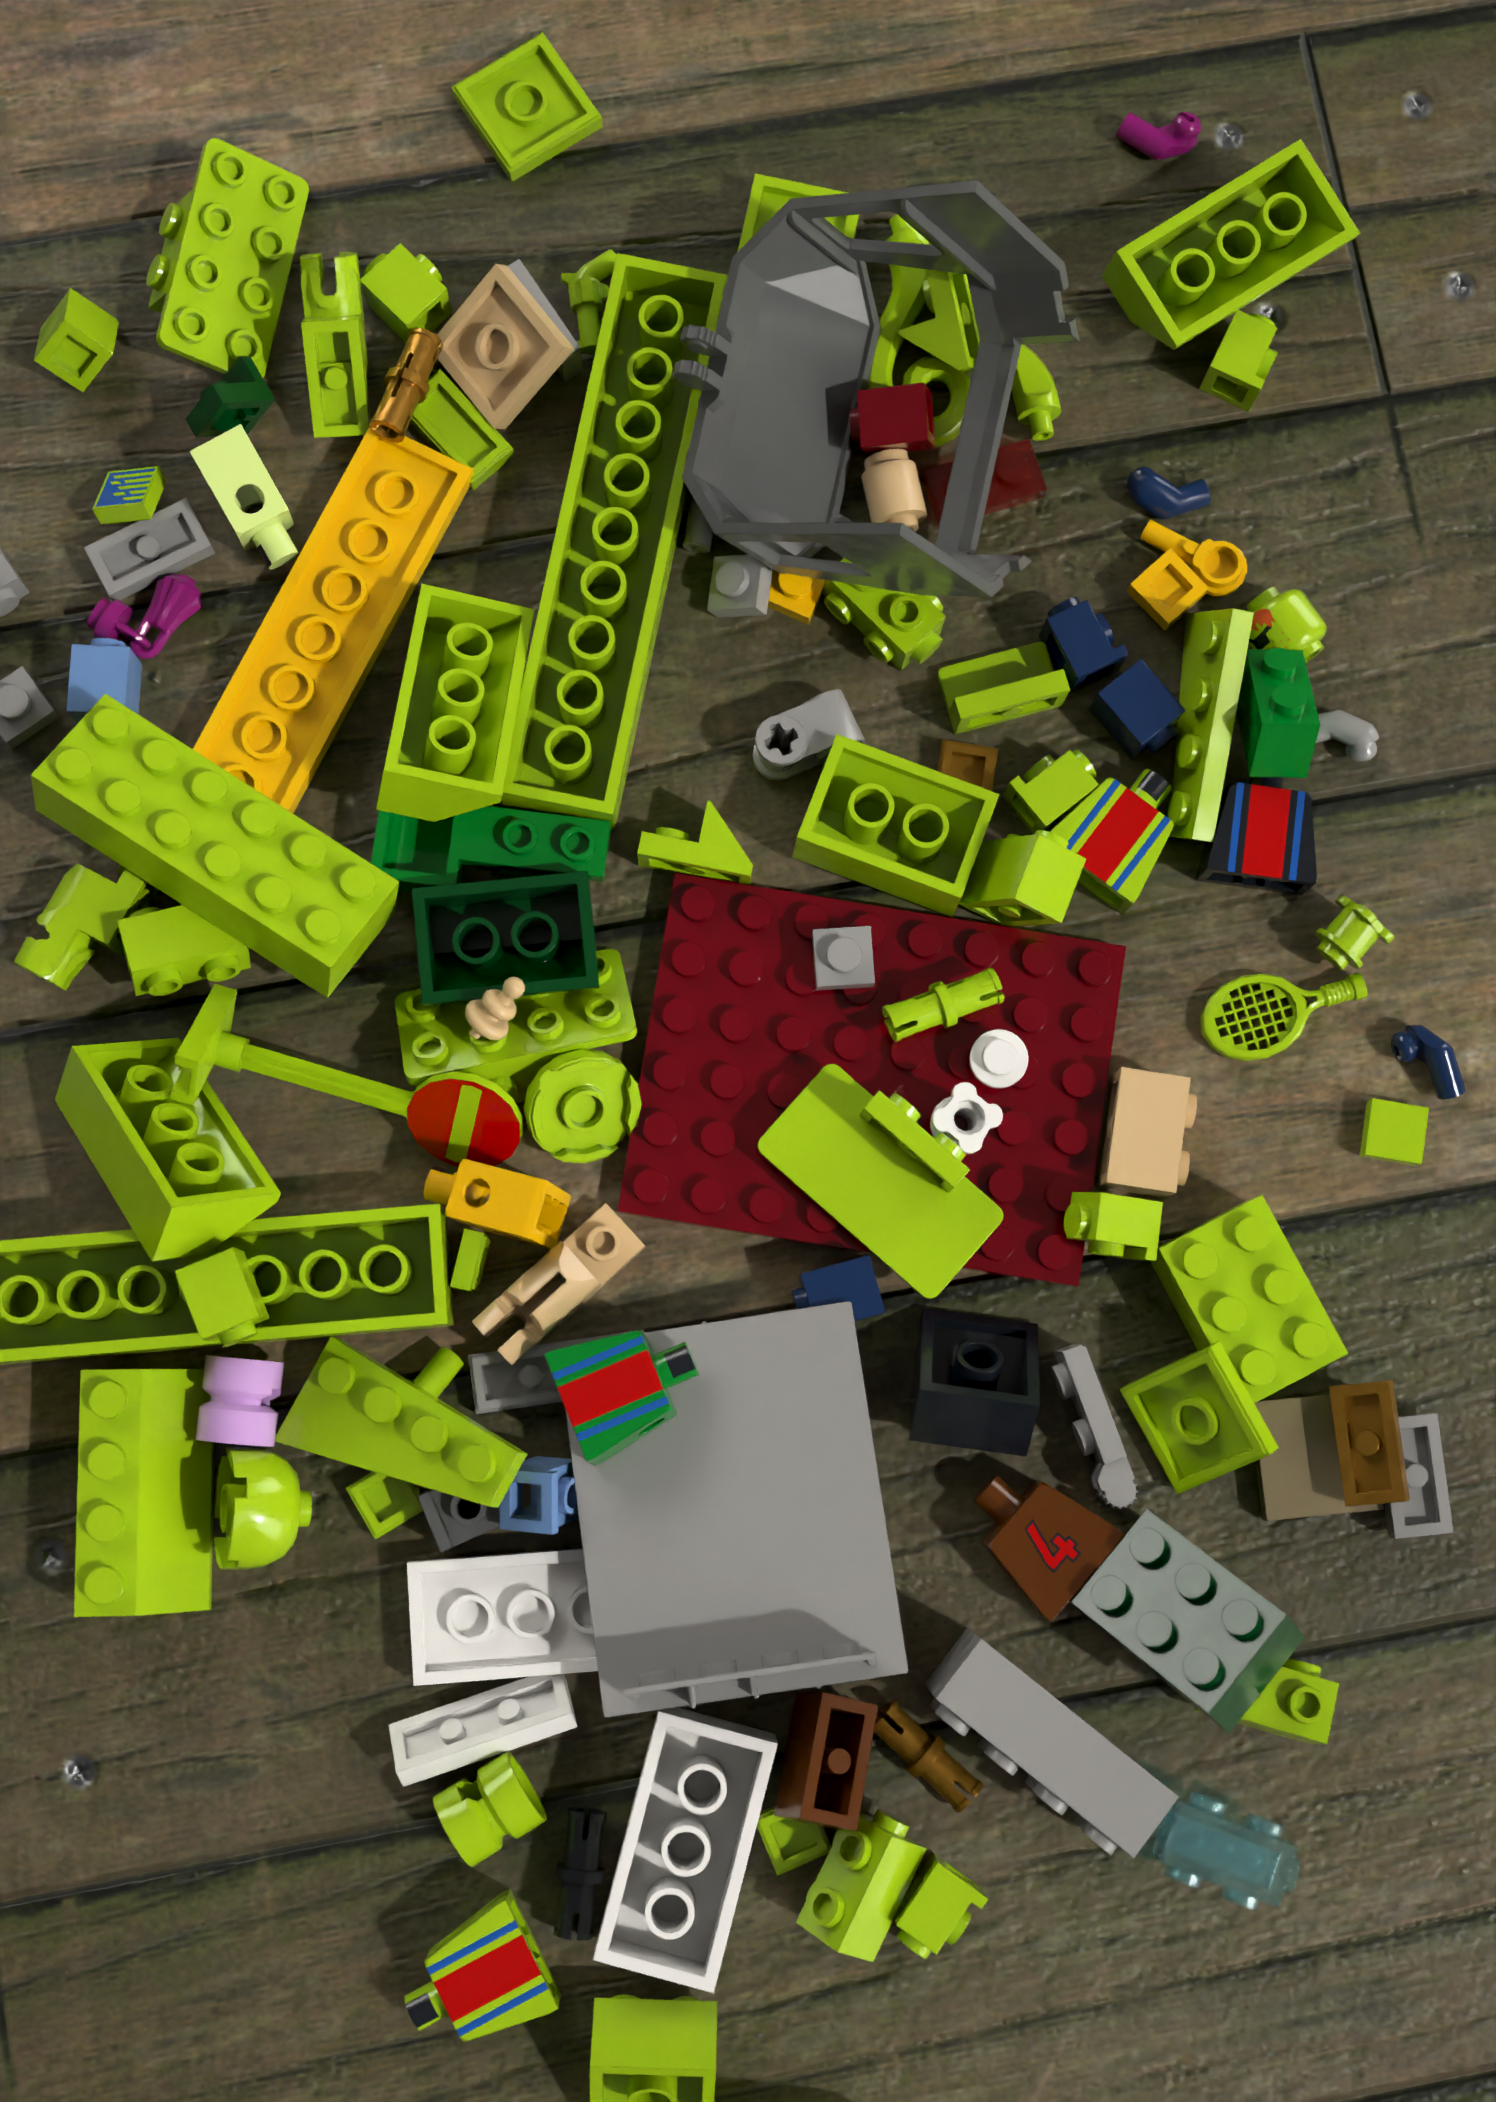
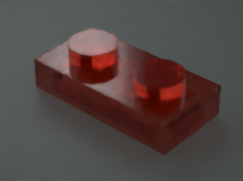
[922,439,1047,526]

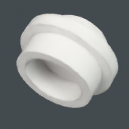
[969,1029,1028,1088]

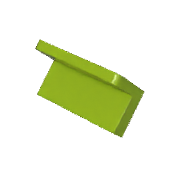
[937,642,1070,735]

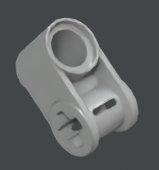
[752,689,866,781]

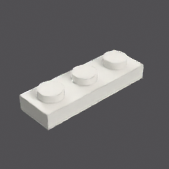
[389,1674,577,1787]

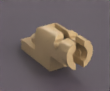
[472,1203,645,1365]

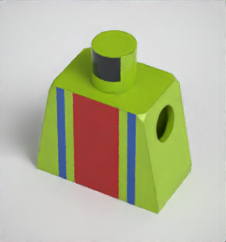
[1050,769,1174,915]
[404,1888,561,2041]

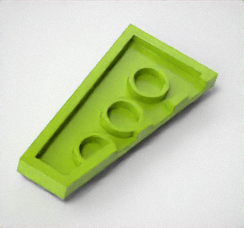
[1168,608,1254,842]
[275,1336,527,1508]

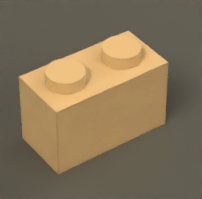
[1097,1067,1197,1198]

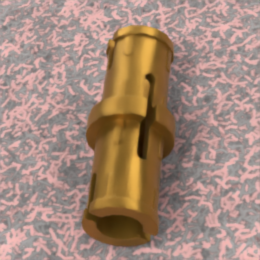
[369,328,443,443]
[874,1700,983,1813]

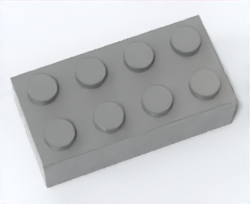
[924,1628,1179,1858]

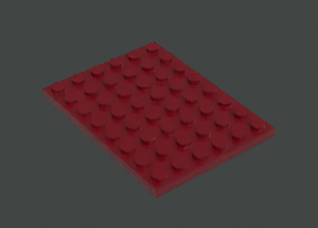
[617,873,1126,1287]

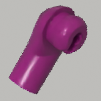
[1116,112,1202,160]

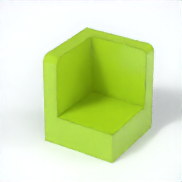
[34,288,119,392]

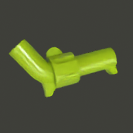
[561,249,617,355]

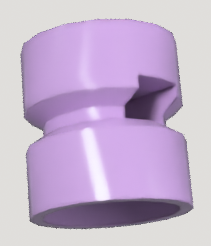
[196,1355,284,1447]

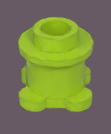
[1315,894,1395,970]

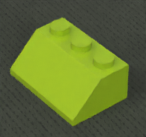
[792,734,1000,917]

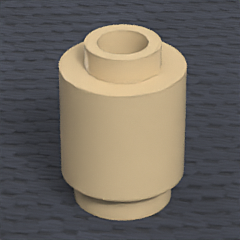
[861,449,927,532]

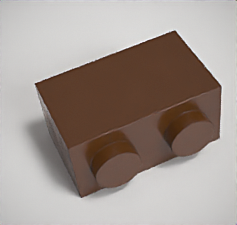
[774,1692,878,1831]

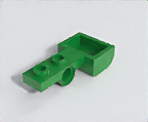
[371,806,611,892]

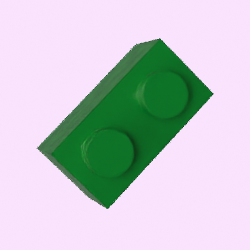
[1236,648,1320,778]

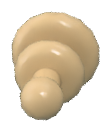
[465,977,525,1040]

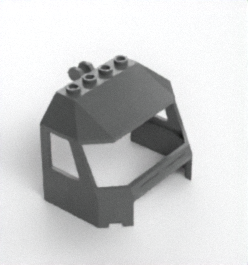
[672,180,1080,597]

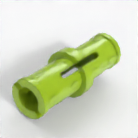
[882,967,1004,1042]

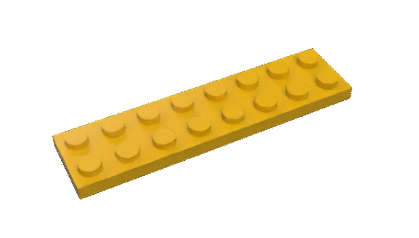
[193,427,474,813]

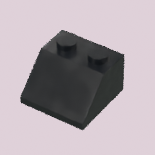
[909,1308,1040,1457]

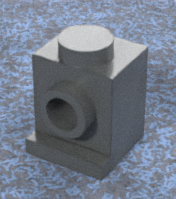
[418,1490,500,1552]

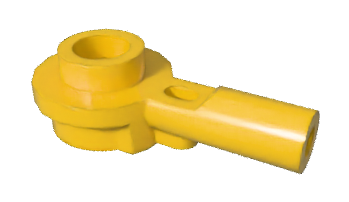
[1140,519,1247,597]

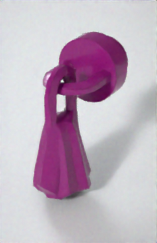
[87,574,201,659]

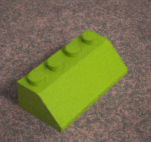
[1101,139,1360,350]
[376,584,535,822]
[55,1038,281,1261]
[74,1369,215,1617]

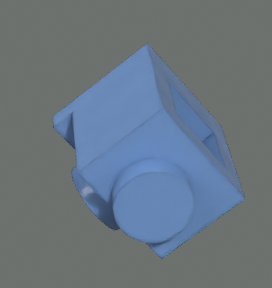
[499,1456,578,1535]

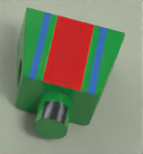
[544,1331,699,1466]

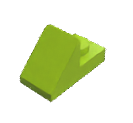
[897,269,980,374]
[637,800,753,885]

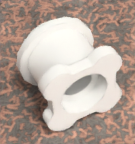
[930,1082,1003,1154]

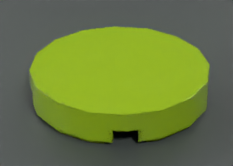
[523,1049,642,1163]

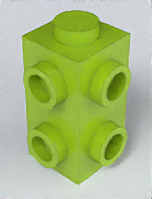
[823,558,946,671]
[117,905,251,996]
[1194,1659,1339,1744]
[796,1809,927,1962]

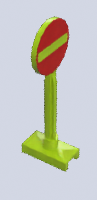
[170,984,523,1167]

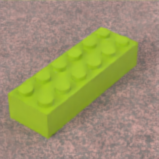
[31,694,399,998]

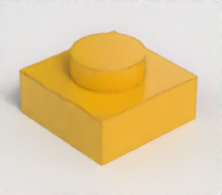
[1126,548,1209,631]
[768,569,825,625]

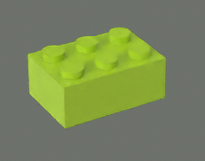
[1150,1195,1349,1403]

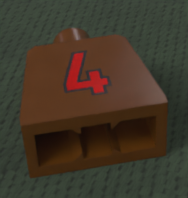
[973,1475,1125,1622]

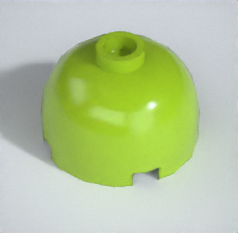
[214,1447,312,1570]

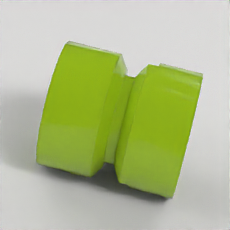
[433,1751,547,1867]

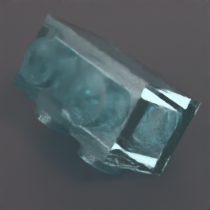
[1151,1791,1300,1910]

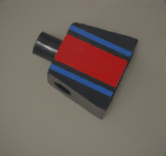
[1196,777,1317,895]

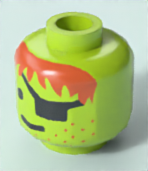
[1246,587,1327,663]

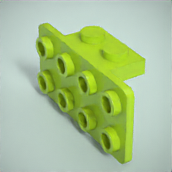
[146,138,309,378]
[395,949,637,1103]
[758,1064,1003,1299]

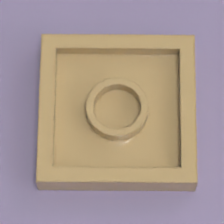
[437,264,575,429]

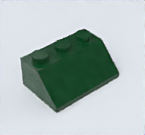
[412,871,599,1006]

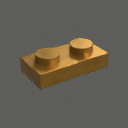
[1329,1380,1410,1506]

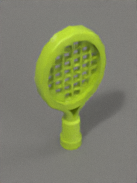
[1200,972,1368,1062]

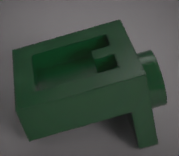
[186,356,275,438]

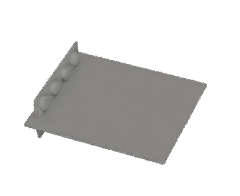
[558,1301,908,1717]

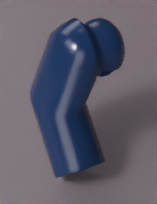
[1127,467,1211,520]
[1391,1025,1466,1100]

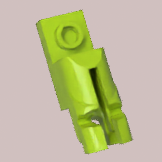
[300,252,371,438]
[13,864,159,991]

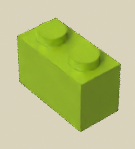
[959,830,1086,927]

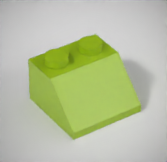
[590,1994,717,2102]

